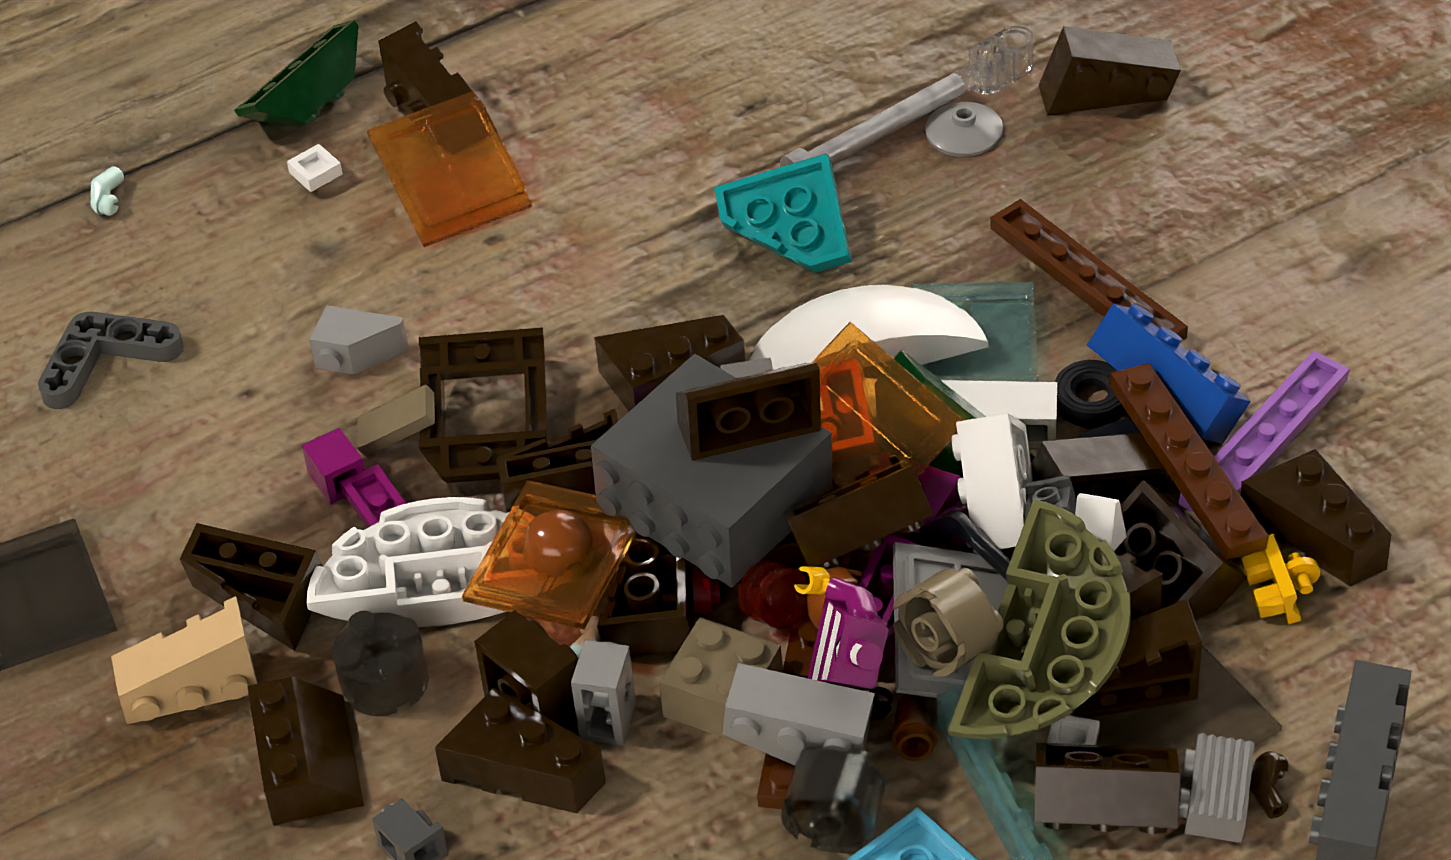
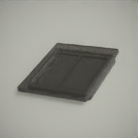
[0,518,117,671]

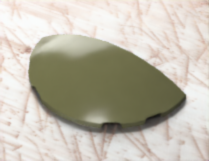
[948,499,1131,739]

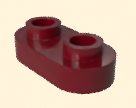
[690,562,720,616]

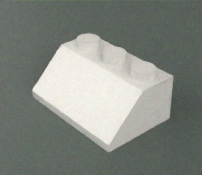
[952,413,1033,556]

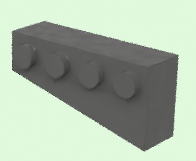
[1309,659,1412,860]

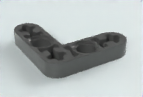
[38,312,184,409]

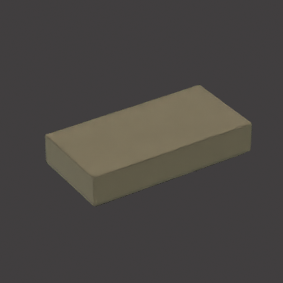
[357,384,435,457]

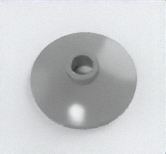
[925,102,1003,157]

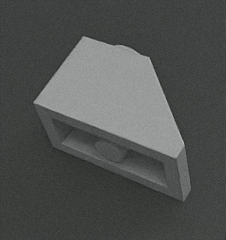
[309,305,408,374]

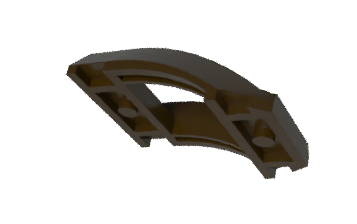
[419,327,547,483]

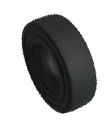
[1055,360,1126,428]

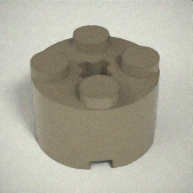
[892,568,1004,677]

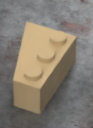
[111,596,257,724]

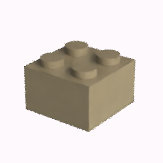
[659,617,783,745]

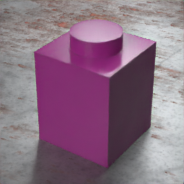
[302,428,365,505]

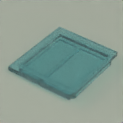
[911,282,1038,382]

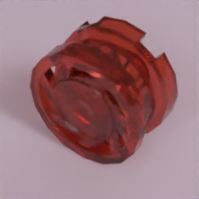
[739,560,808,629]

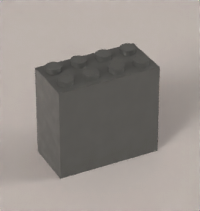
[591,354,833,588]

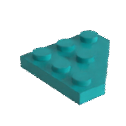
[714,153,852,273]

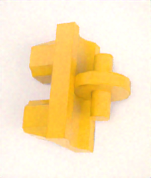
[1241,534,1321,624]

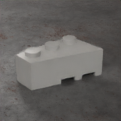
[722,663,875,791]

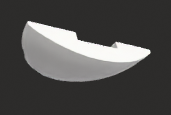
[749,285,989,370]
[307,497,573,627]

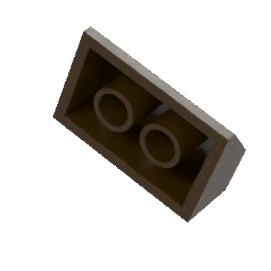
[676,363,821,461]
[1114,480,1248,619]
[247,677,364,825]
[1034,742,1180,834]

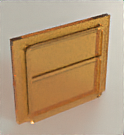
[367,91,532,247]
[811,321,964,488]
[462,480,637,630]

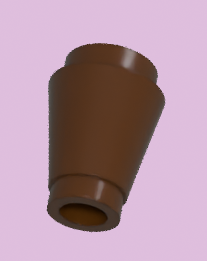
[891,694,938,761]

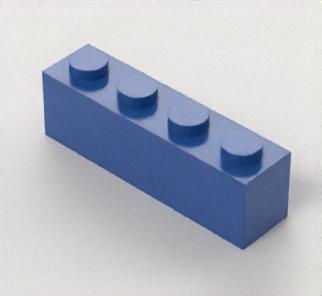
[1087,303,1251,444]

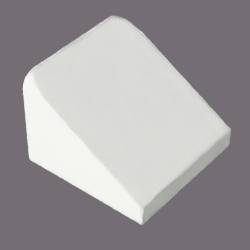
[1075,493,1127,551]

